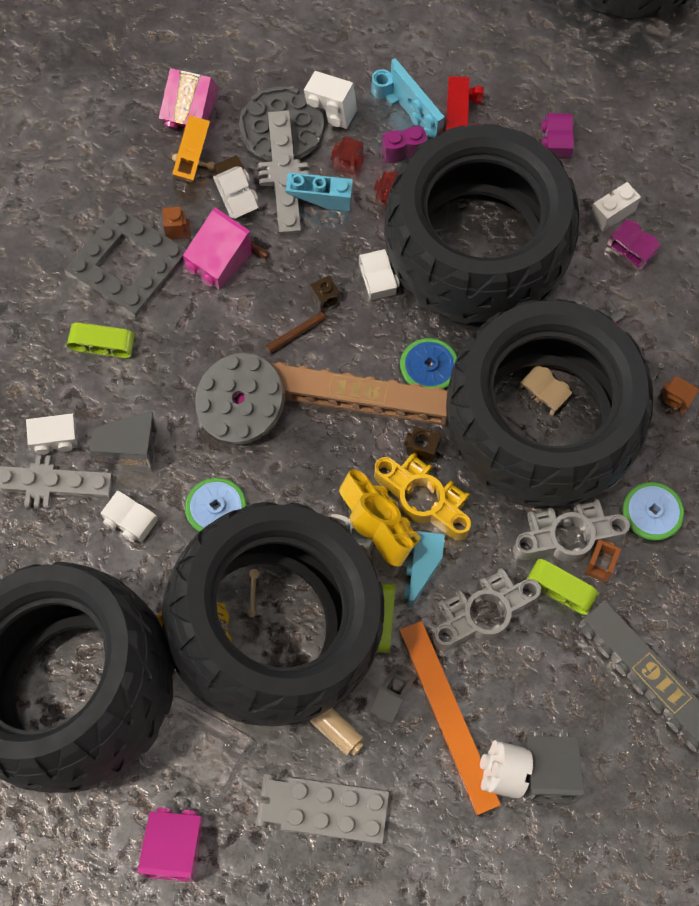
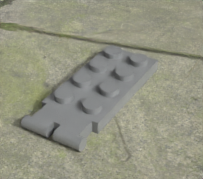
[255,774,389,845]

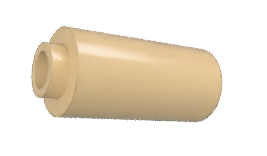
[310,708,364,756]

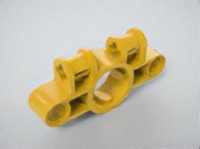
[374,453,471,541]
[339,469,420,567]

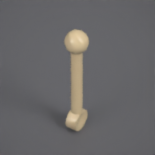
[172,154,215,171]
[247,569,259,618]

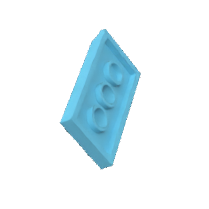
[371,58,445,139]

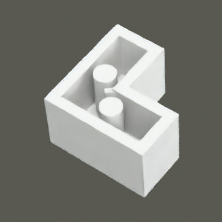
[304,71,357,129]

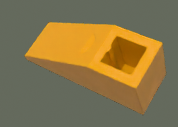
[172,115,210,184]

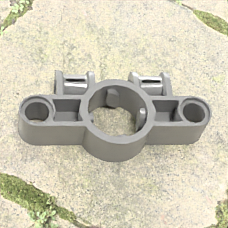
[513,498,630,563]
[433,568,541,651]

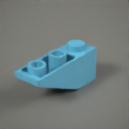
[285,172,353,211]
[404,531,445,607]

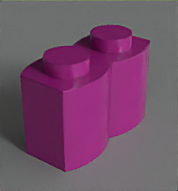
[541,113,574,158]
[381,126,427,163]
[607,219,661,270]

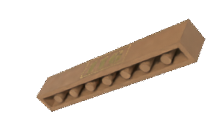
[270,362,447,425]

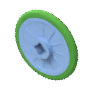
[185,478,247,532]
[623,482,684,540]

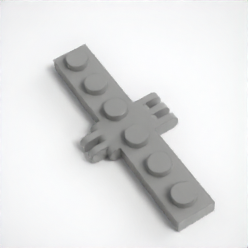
[258,110,310,235]
[0,455,113,509]

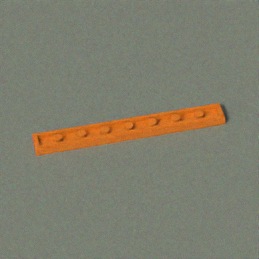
[399,621,501,816]

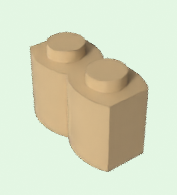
[518,365,572,416]

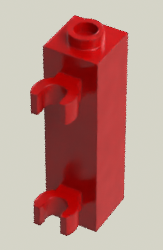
[445,76,484,132]

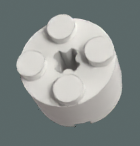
[480,740,533,799]

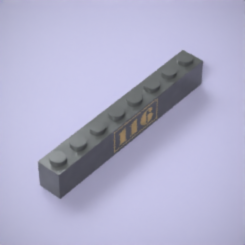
[580,600,699,753]

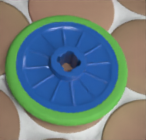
[400,338,457,389]

